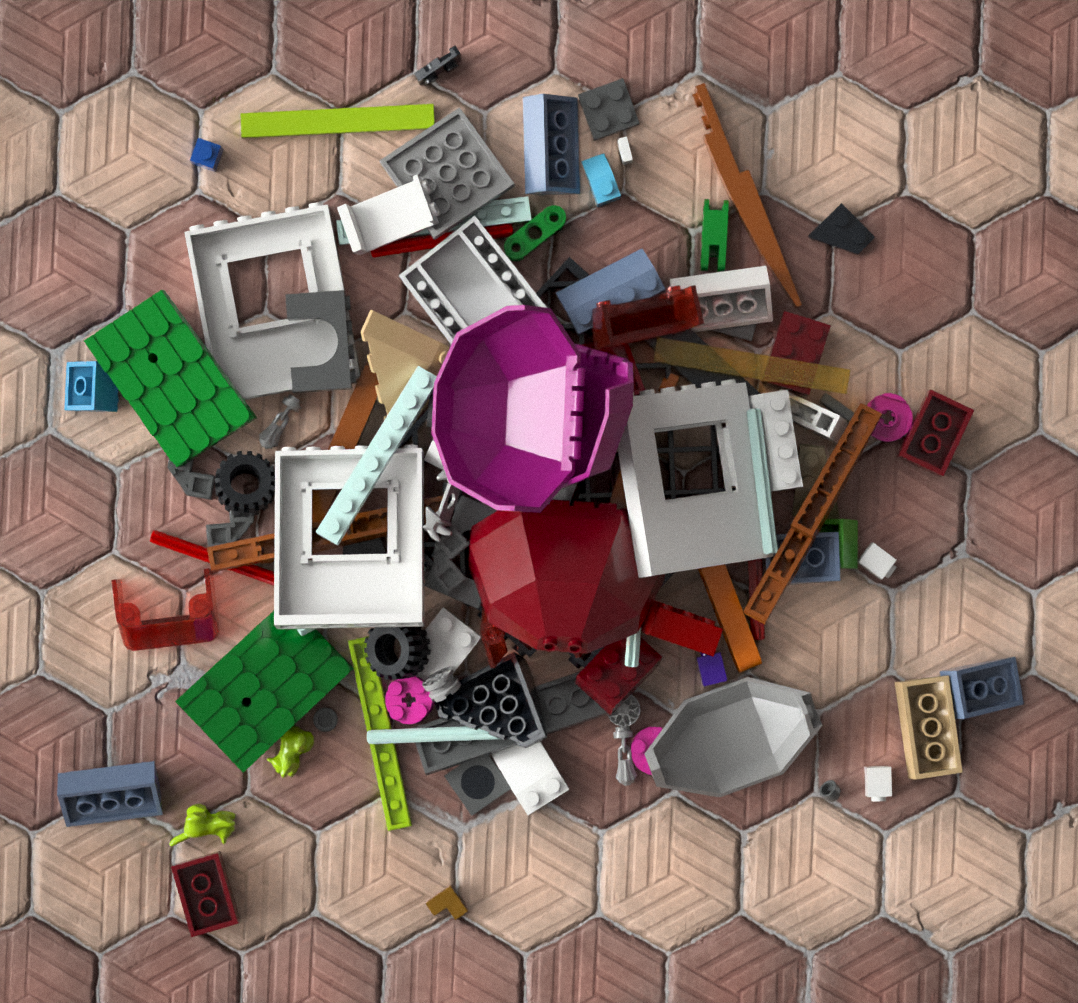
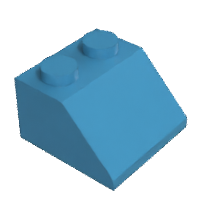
[64,361,119,412]

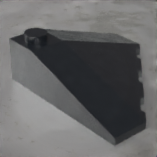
[434,652,547,748]

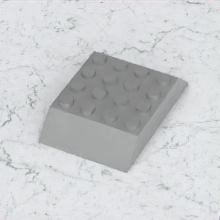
[399,216,547,344]

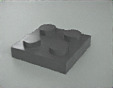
[578,78,640,141]

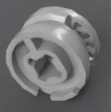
[422,667,461,702]
[607,694,640,727]

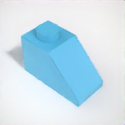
[581,153,621,207]

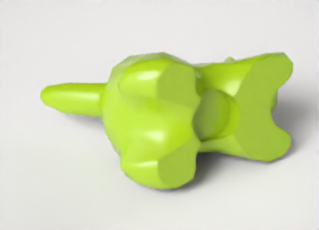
[267,725,314,778]
[169,804,236,847]

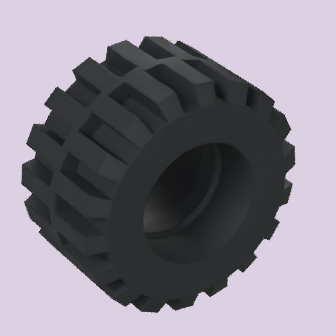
[215,451,275,517]
[364,627,431,680]

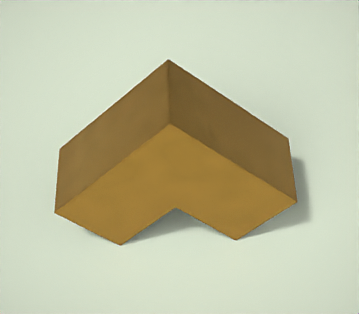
[425,885,468,920]

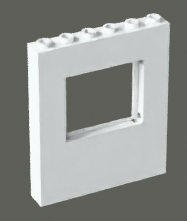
[185,202,361,400]
[618,379,774,578]
[274,444,424,629]

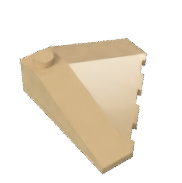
[361,310,450,427]

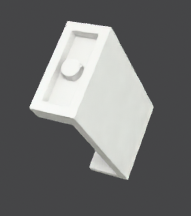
[337,175,440,255]

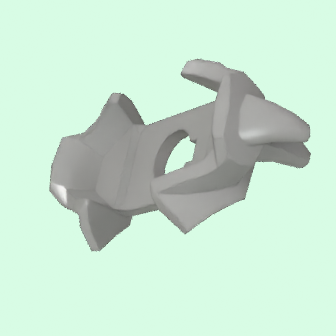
[422,470,461,542]

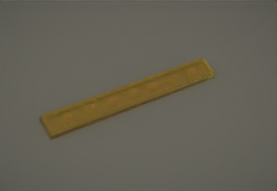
[653,337,851,394]

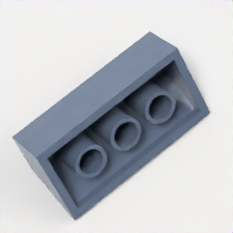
[523,94,580,195]
[556,249,665,336]
[57,761,163,827]

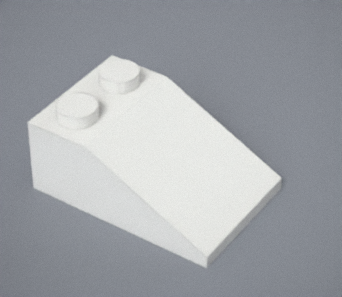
[416,607,481,681]
[491,742,569,815]

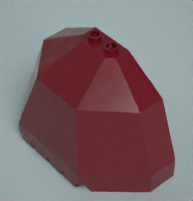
[469,499,665,654]

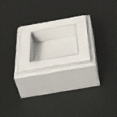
[617,136,633,165]

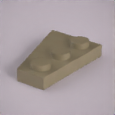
[792,444,840,519]

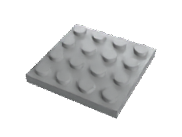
[380,107,515,240]

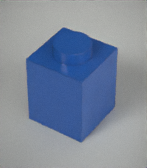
[190,138,224,172]

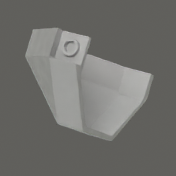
[645,677,823,797]

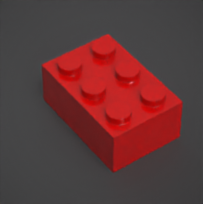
[641,600,723,657]

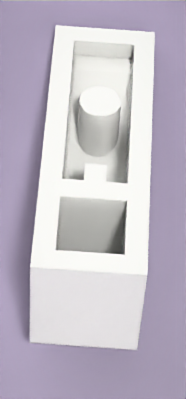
[779,388,849,444]

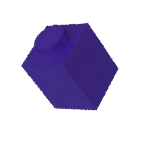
[696,652,727,686]

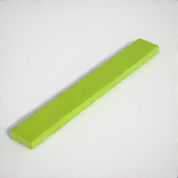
[240,104,435,139]
[348,636,412,831]

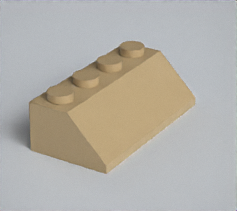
[895,675,962,780]

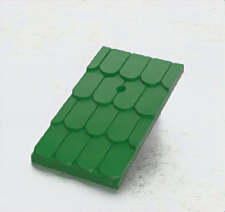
[84,290,257,467]
[175,610,354,773]

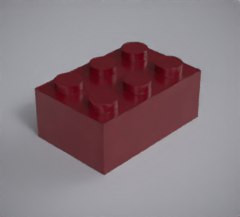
[761,311,831,396]
[896,389,974,477]
[575,637,662,716]
[171,851,241,937]

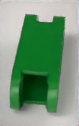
[700,199,729,272]
[504,205,566,262]

